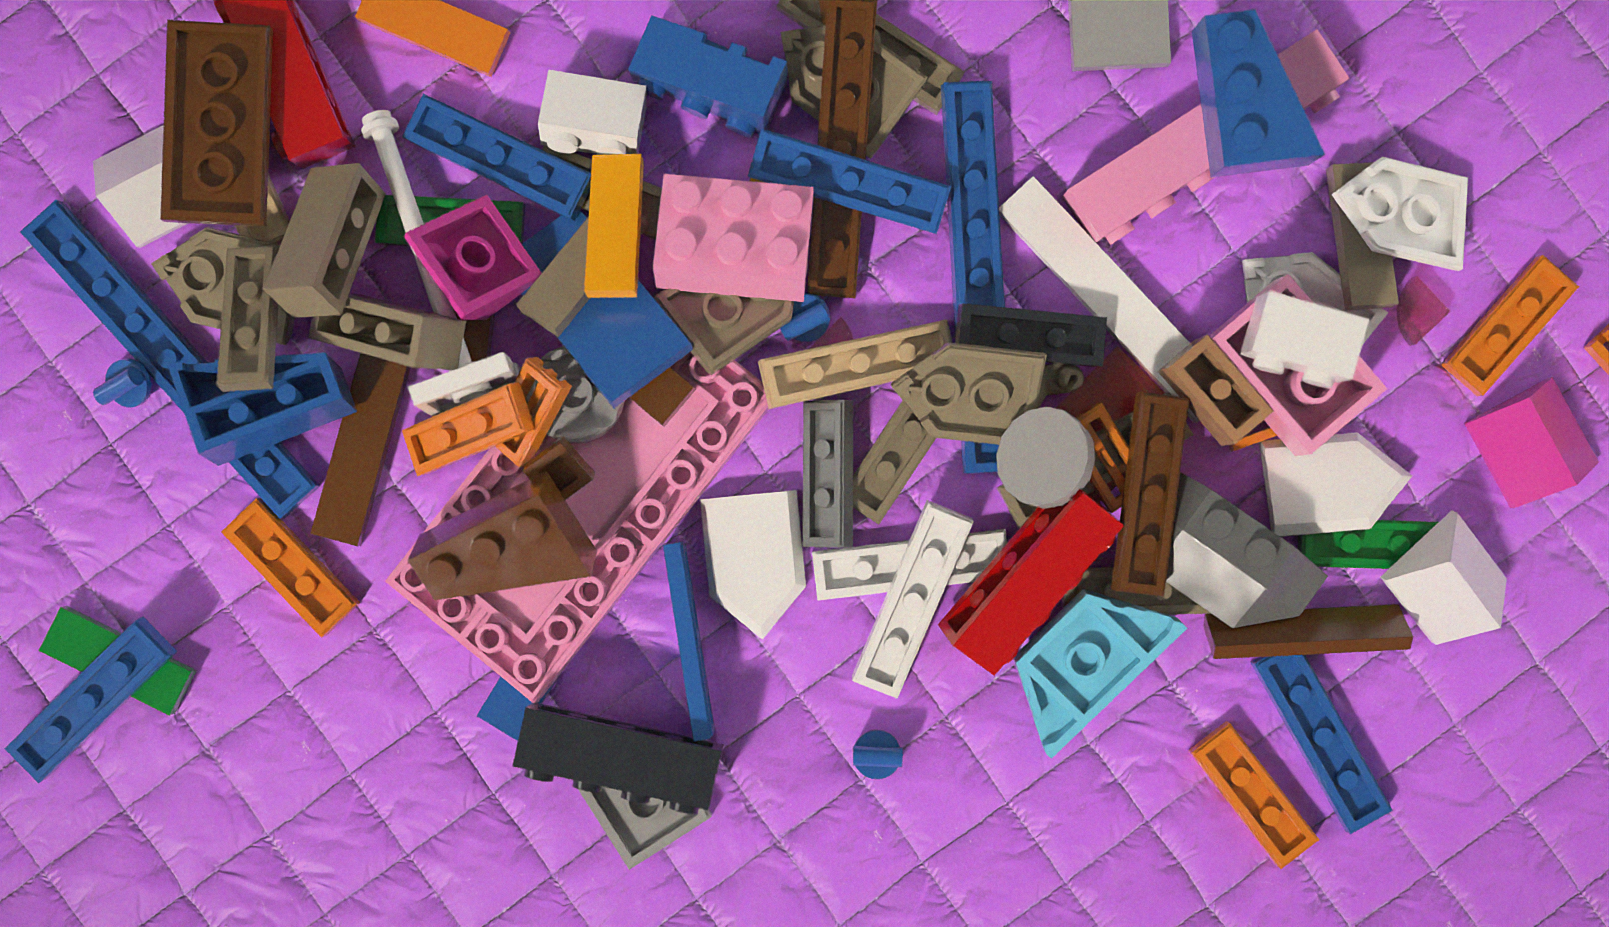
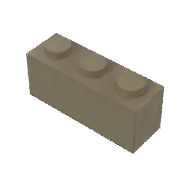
[263,163,386,318]
[308,293,466,370]

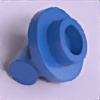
[780,293,831,342]
[93,359,152,408]
[852,729,903,779]

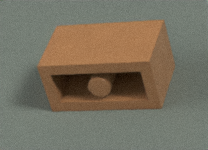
[1158,334,1273,446]

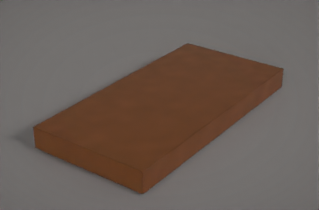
[160,20,273,227]

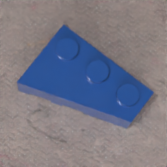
[1192,9,1325,178]
[628,15,788,138]
[167,353,357,466]

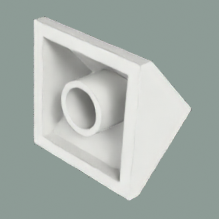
[93,125,188,248]
[1380,510,1507,645]

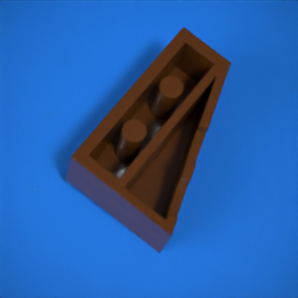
[407,471,597,601]

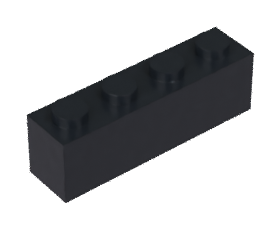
[512,702,724,814]

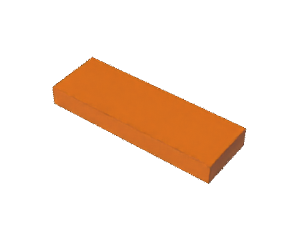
[355,0,510,77]
[1441,255,1579,396]
[402,382,536,476]
[221,498,360,638]
[1188,721,1320,869]

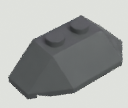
[1166,472,1328,628]

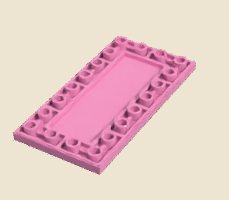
[385,295,769,703]

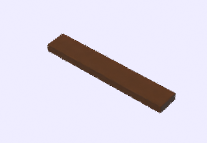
[807,0,877,299]

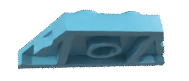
[1014,589,1187,759]

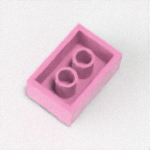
[653,174,814,302]
[1209,274,1387,456]

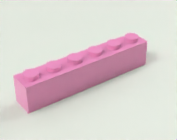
[1062,29,1350,245]

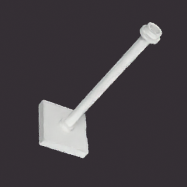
[361,110,522,416]

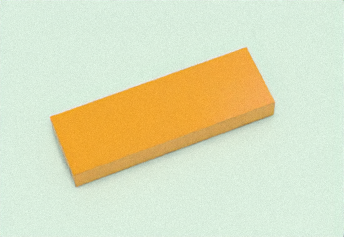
[584,154,644,298]

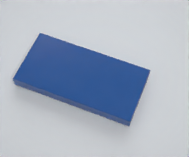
[521,210,693,409]

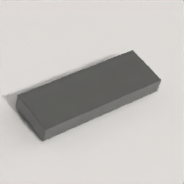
[803,400,853,548]

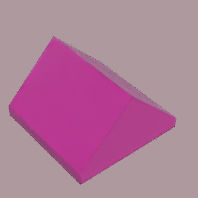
[404,195,542,320]
[1464,377,1599,508]

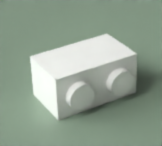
[538,70,646,155]
[1240,291,1369,388]

